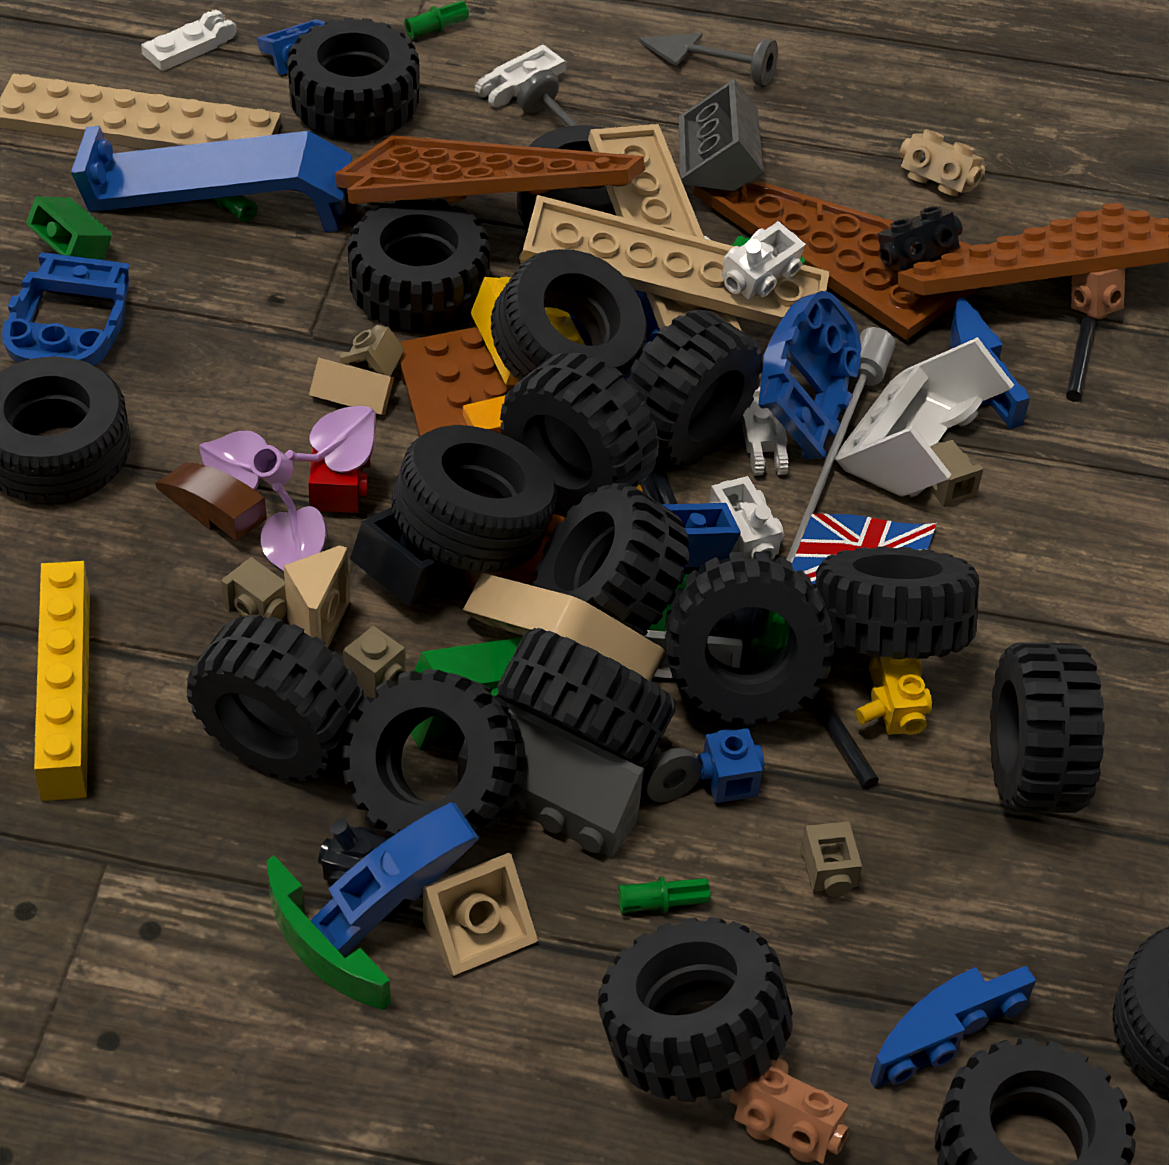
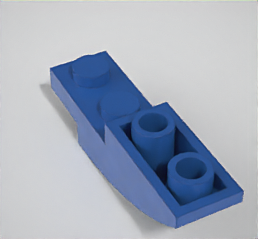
[950,297,1030,429]
[310,802,479,957]
[870,966,1036,1088]

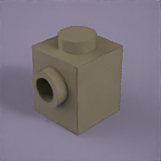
[343,625,405,699]

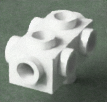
[721,221,806,300]
[709,476,784,560]

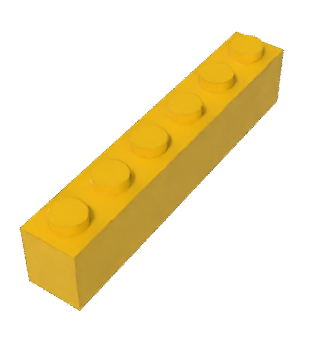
[34,561,90,801]

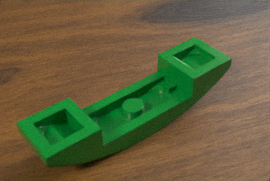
[267,856,391,1010]

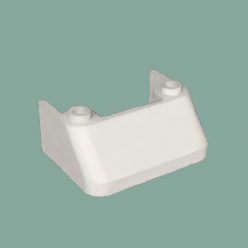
[835,337,1014,497]

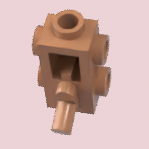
[729,1059,850,1164]

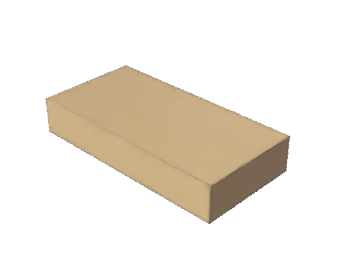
[309,357,394,415]

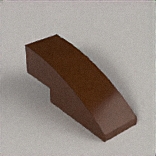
[155,462,267,541]

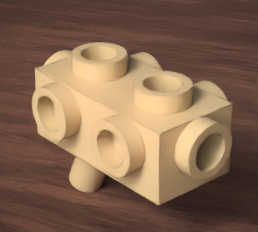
[899,130,985,196]

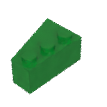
[410,637,522,749]

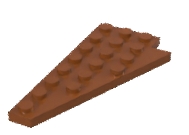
[335,135,645,204]
[693,180,977,340]
[898,203,1169,295]

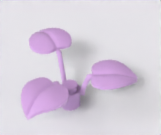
[199,406,376,571]

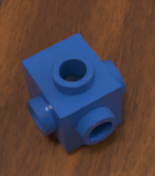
[697,728,764,803]

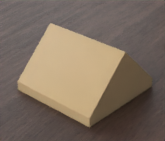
[284,546,350,648]
[423,853,538,976]

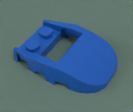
[2,252,129,366]
[758,291,861,459]

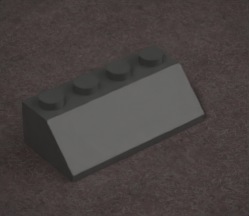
[678,79,764,191]
[458,700,644,859]

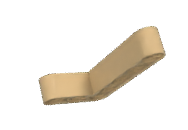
[463,573,666,681]

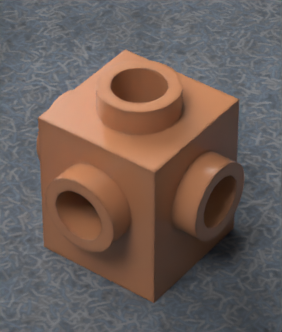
[1071,268,1125,319]

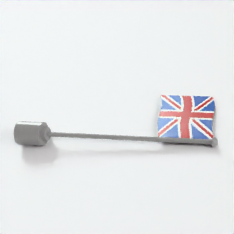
[786,327,937,588]

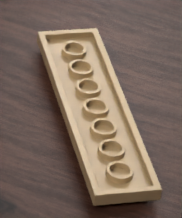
[0,74,281,150]
[588,124,741,331]
[520,195,830,327]

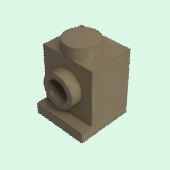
[338,325,405,376]
[928,440,984,507]
[221,557,287,619]
[800,821,862,897]

